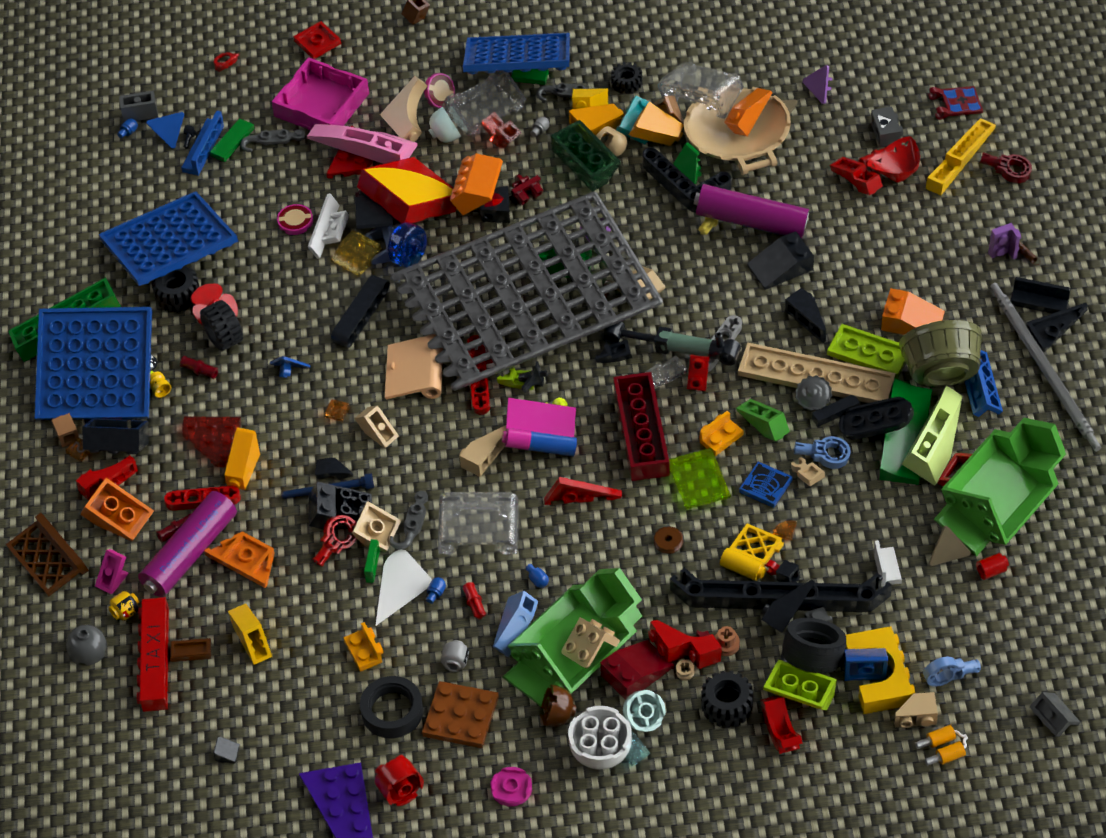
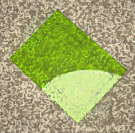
[669,448,731,509]

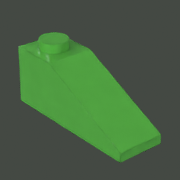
[736,399,790,441]

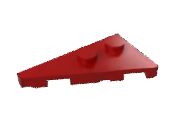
[544,477,622,505]

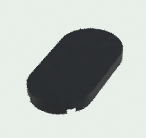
[839,397,914,440]

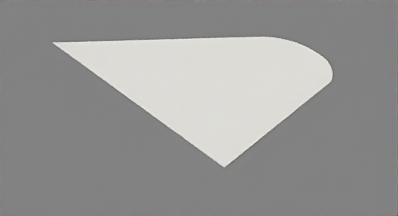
[375,549,432,626]

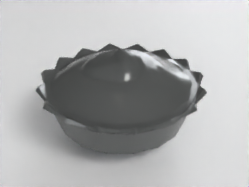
[795,375,832,411]

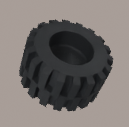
[152,265,199,313]
[200,300,243,351]
[701,670,753,728]

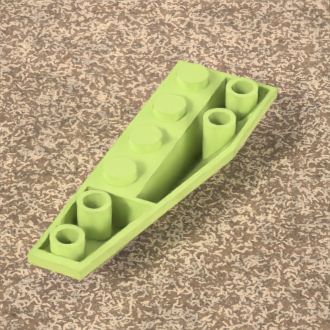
[902,385,963,486]

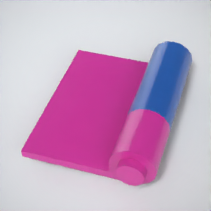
[502,398,577,457]

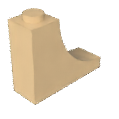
[380,76,427,142]

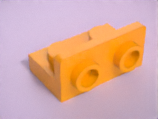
[700,411,744,456]
[343,622,384,672]

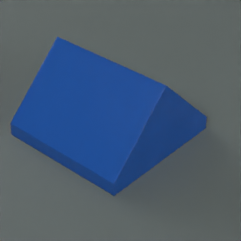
[844,648,888,681]

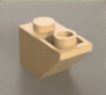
[894,692,938,728]

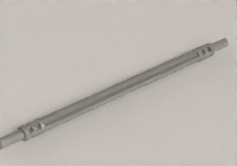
[990,283,1101,452]

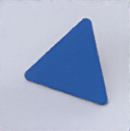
[147,112,184,149]
[270,356,310,378]

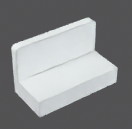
[874,540,902,586]

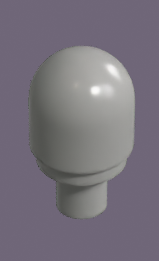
[530,117,550,137]

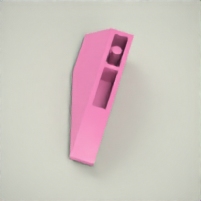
[307,124,417,164]

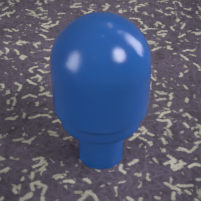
[117,119,138,138]
[525,564,549,588]
[426,577,446,604]

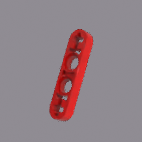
[164,486,241,511]

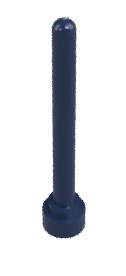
[281,473,374,499]

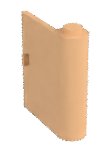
[385,334,443,400]

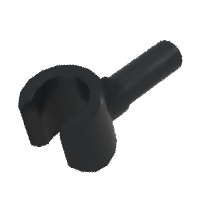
[183,124,196,148]

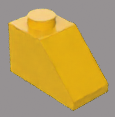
[572,88,608,109]

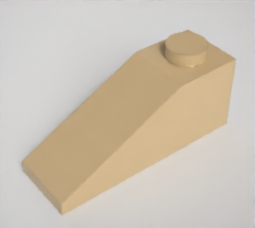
[459,425,506,477]

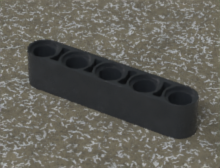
[331,275,390,348]

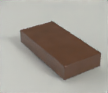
[170,638,212,662]

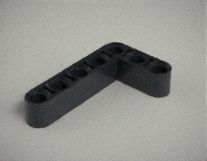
[643,148,732,213]

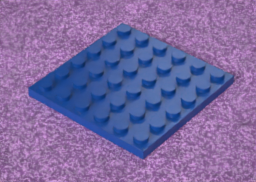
[463,33,570,74]
[99,191,238,286]
[35,307,152,420]

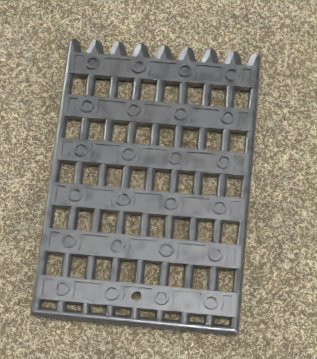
[390,192,663,391]

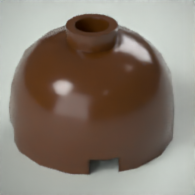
[540,684,576,727]

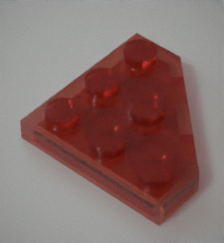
[182,416,241,467]

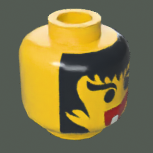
[108,591,139,621]

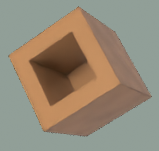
[52,413,80,447]

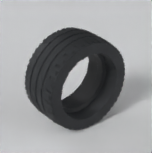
[782,618,846,673]

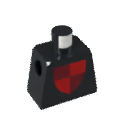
[471,186,510,223]

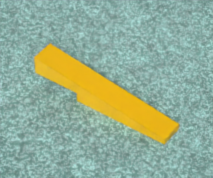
[925,118,996,196]

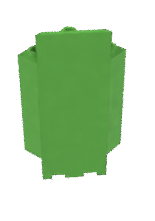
[934,418,1066,557]
[502,568,642,706]

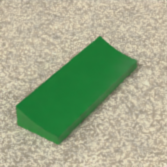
[8,277,121,362]
[879,378,932,485]

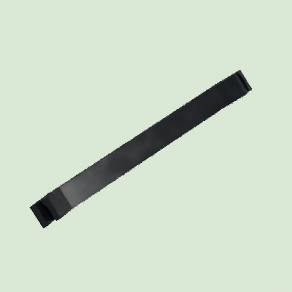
[670,567,892,613]

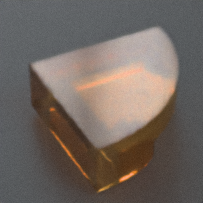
[773,520,797,541]

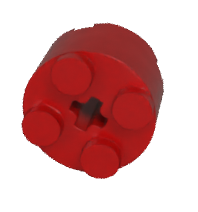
[375,755,424,806]

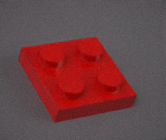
[293,21,341,59]

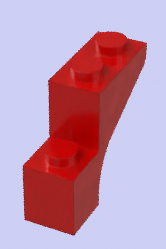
[648,620,722,669]

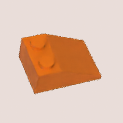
[881,288,945,335]
[80,478,154,541]

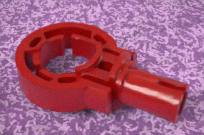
[312,515,357,567]

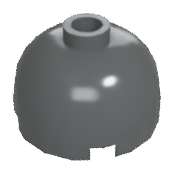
[66,624,107,666]

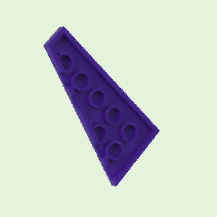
[299,762,373,838]

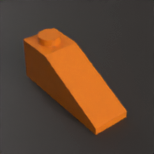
[724,88,772,137]

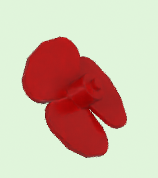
[191,283,238,325]

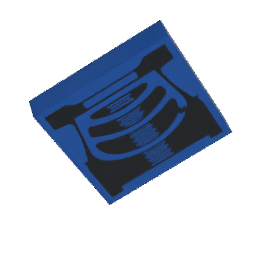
[739,461,793,508]

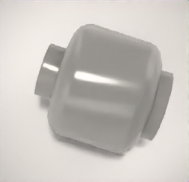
[441,640,469,672]

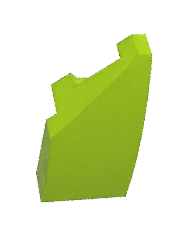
[497,367,534,390]

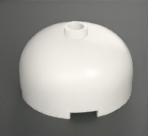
[568,706,632,769]

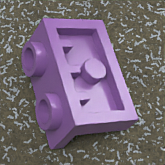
[988,223,1021,259]

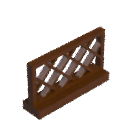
[6,513,89,596]

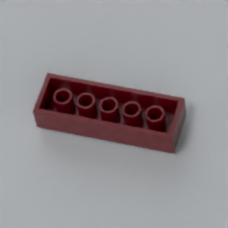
[613,372,670,481]

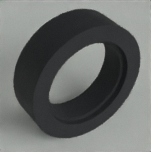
[360,676,423,738]

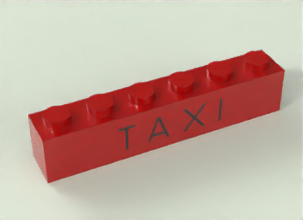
[137,597,169,712]

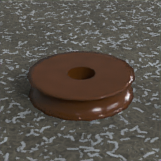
[654,526,683,554]

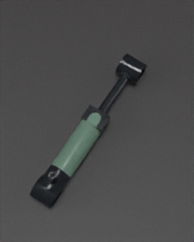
[602,321,741,366]

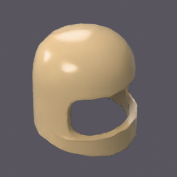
[593,126,627,157]

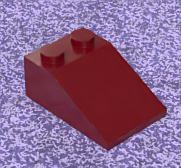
[600,640,674,700]

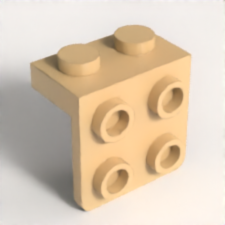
[561,617,620,669]

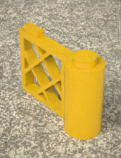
[720,524,784,581]

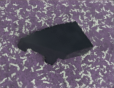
[595,340,632,363]
[315,457,354,480]

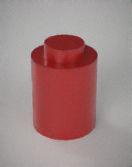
[976,553,1009,580]

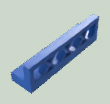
[181,111,224,176]
[965,350,1003,417]

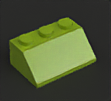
[763,659,837,710]

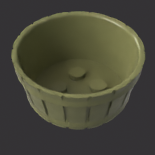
[899,320,982,387]

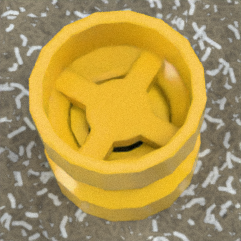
[150,371,172,398]

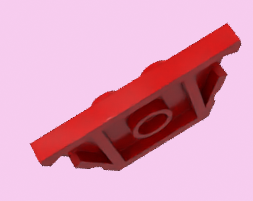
[326,126,373,179]

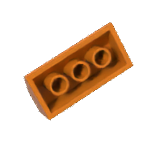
[450,153,503,215]

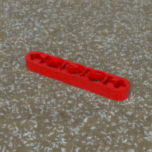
[467,335,490,415]

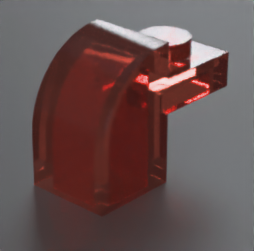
[480,112,522,148]

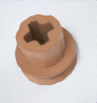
[714,626,740,656]

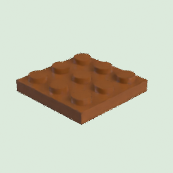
[422,681,499,749]

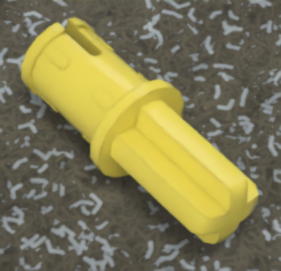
[698,217,719,235]

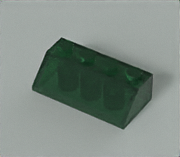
[551,120,621,192]

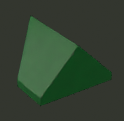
[673,142,702,184]

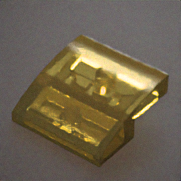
[331,230,382,277]

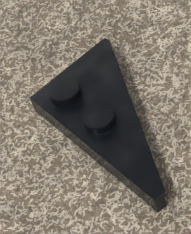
[1026,303,1088,352]

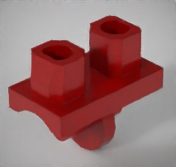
[687,355,710,391]

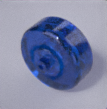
[387,222,427,268]

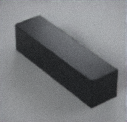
[812,395,860,427]

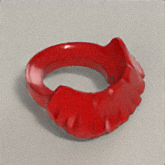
[214,52,239,72]

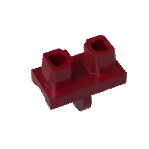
[509,174,543,206]

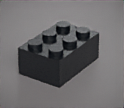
[82,418,149,454]

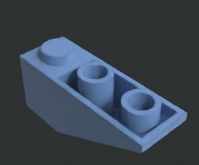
[493,591,538,657]

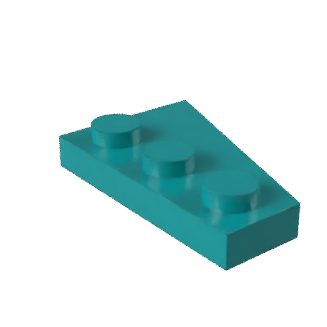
[616,96,648,145]

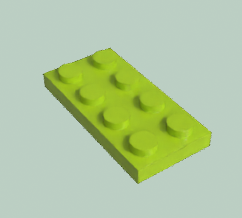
[827,324,906,379]

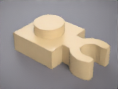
[791,457,825,486]

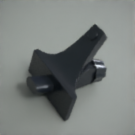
[518,361,548,393]

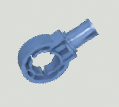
[794,436,851,469]
[923,657,981,687]

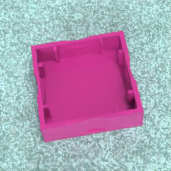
[272,57,369,130]

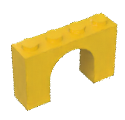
[845,626,915,714]

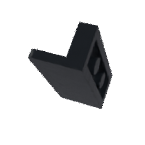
[1010,277,1071,314]

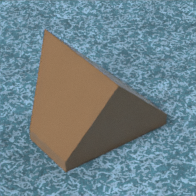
[653,96,684,128]

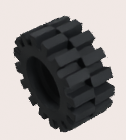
[611,62,643,94]

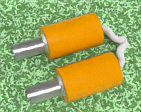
[915,725,968,766]

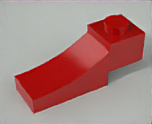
[830,157,883,195]
[75,455,138,500]

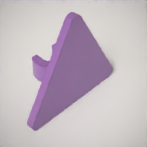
[803,65,832,104]

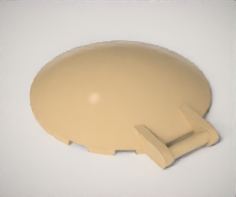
[684,85,791,175]

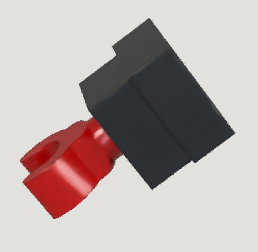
[765,560,801,582]

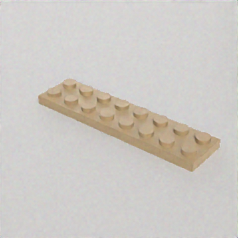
[738,343,896,403]

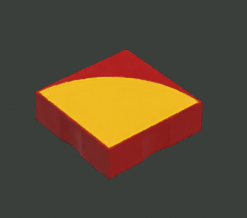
[357,157,457,225]

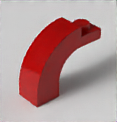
[760,695,803,754]

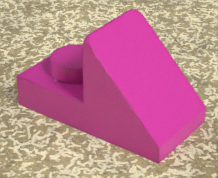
[95,549,128,594]

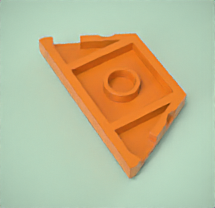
[204,531,275,588]

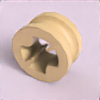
[676,660,694,681]

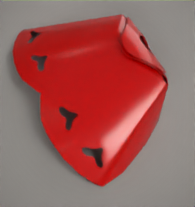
[867,136,921,183]

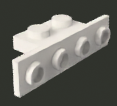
[308,193,349,259]

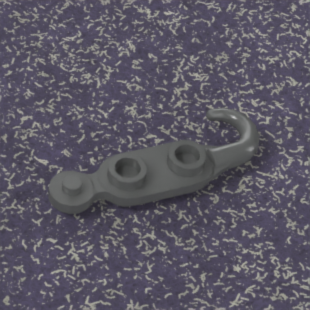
[536,83,599,102]
[241,129,306,152]
[389,491,428,549]

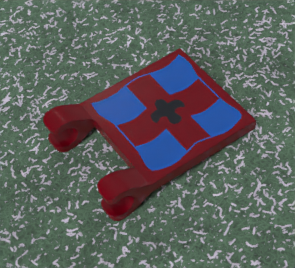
[928,86,983,120]

